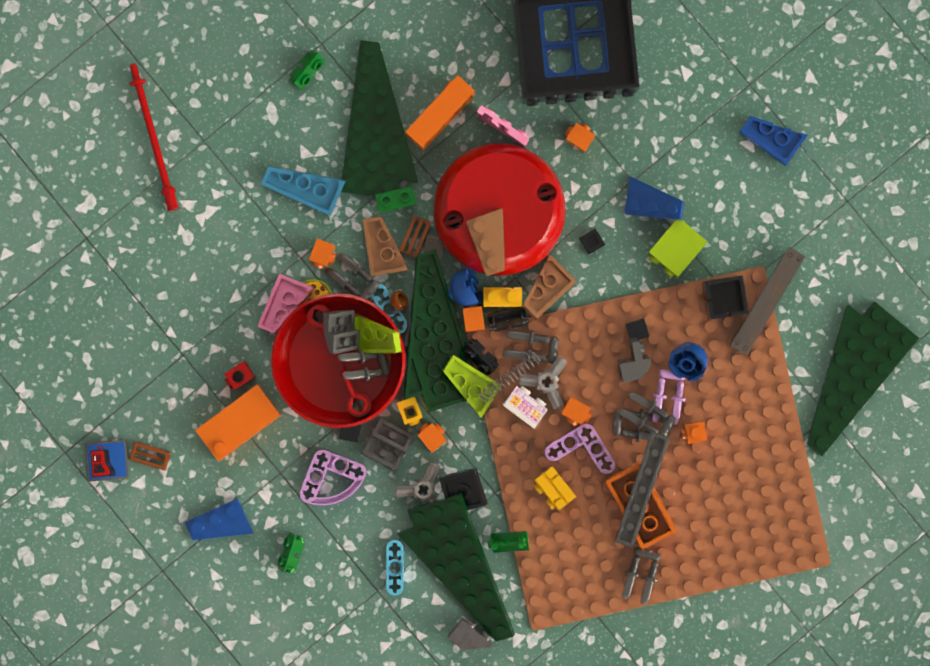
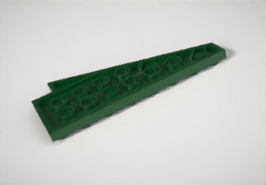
[342,40,418,196]
[404,249,473,413]
[806,302,919,456]
[398,493,515,641]

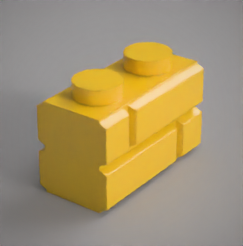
[483,287,522,307]
[533,466,576,511]

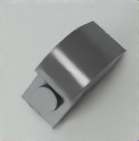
[617,337,651,383]

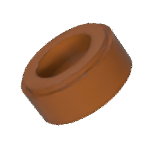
[390,291,409,311]

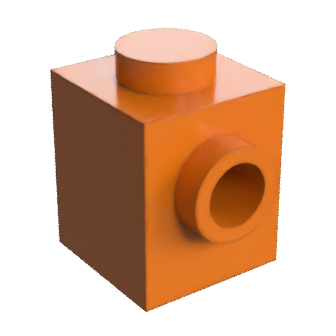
[565,123,596,153]
[309,239,336,269]
[463,304,485,332]
[561,397,592,426]
[681,421,707,444]
[418,423,447,453]

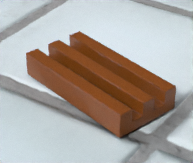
[399,215,431,258]
[129,441,172,471]

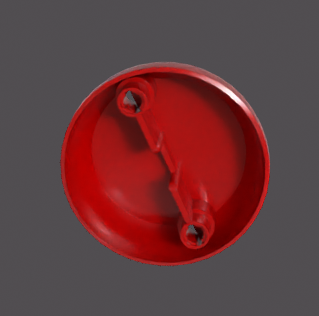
[433,143,566,276]
[271,294,406,428]

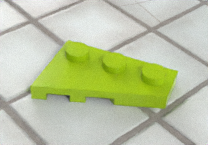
[354,314,401,353]
[442,354,502,418]

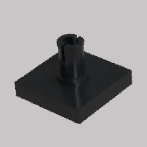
[439,467,488,510]

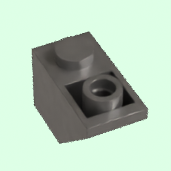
[448,618,493,650]

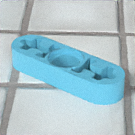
[371,284,408,334]
[386,539,404,596]

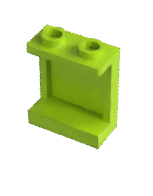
[647,220,708,278]

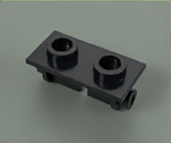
[487,307,528,332]
[460,337,499,376]

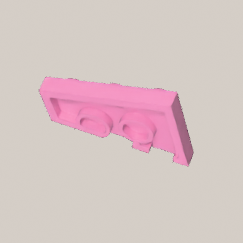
[477,105,529,148]
[257,274,315,334]

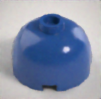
[448,268,483,307]
[668,342,708,381]

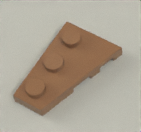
[466,208,505,277]
[362,216,409,276]
[522,255,577,320]

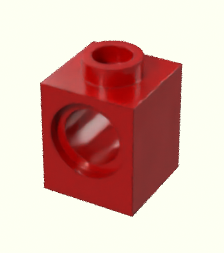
[224,361,256,390]

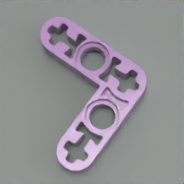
[545,424,615,474]

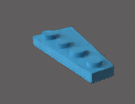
[261,166,346,216]

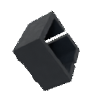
[702,275,749,320]

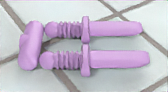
[652,369,686,425]

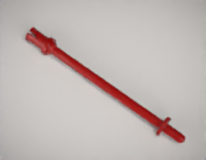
[129,63,179,212]

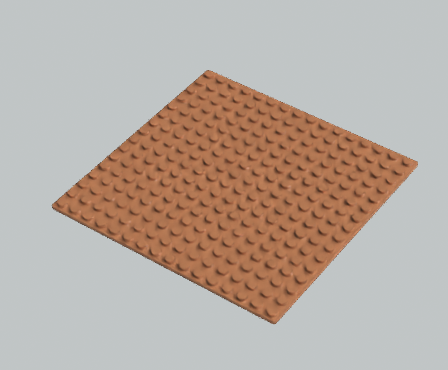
[467,267,831,630]

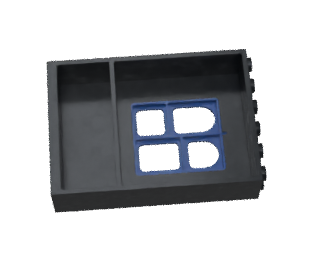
[512,0,640,107]

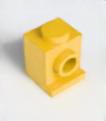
[397,397,423,427]

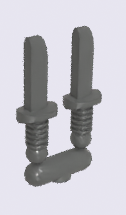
[325,253,379,300]
[503,330,559,364]
[337,349,390,381]
[618,393,676,436]
[612,409,666,442]
[622,547,661,604]

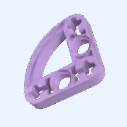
[300,449,367,505]

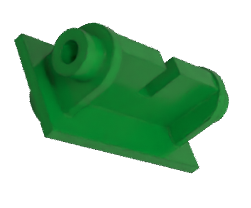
[289,50,325,90]
[375,186,417,213]
[488,531,530,553]
[278,532,305,574]

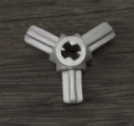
[519,356,567,409]
[395,463,440,503]

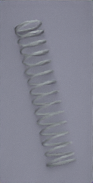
[478,351,541,404]

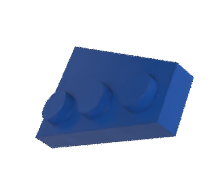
[739,116,808,166]
[625,176,684,221]
[185,498,254,540]

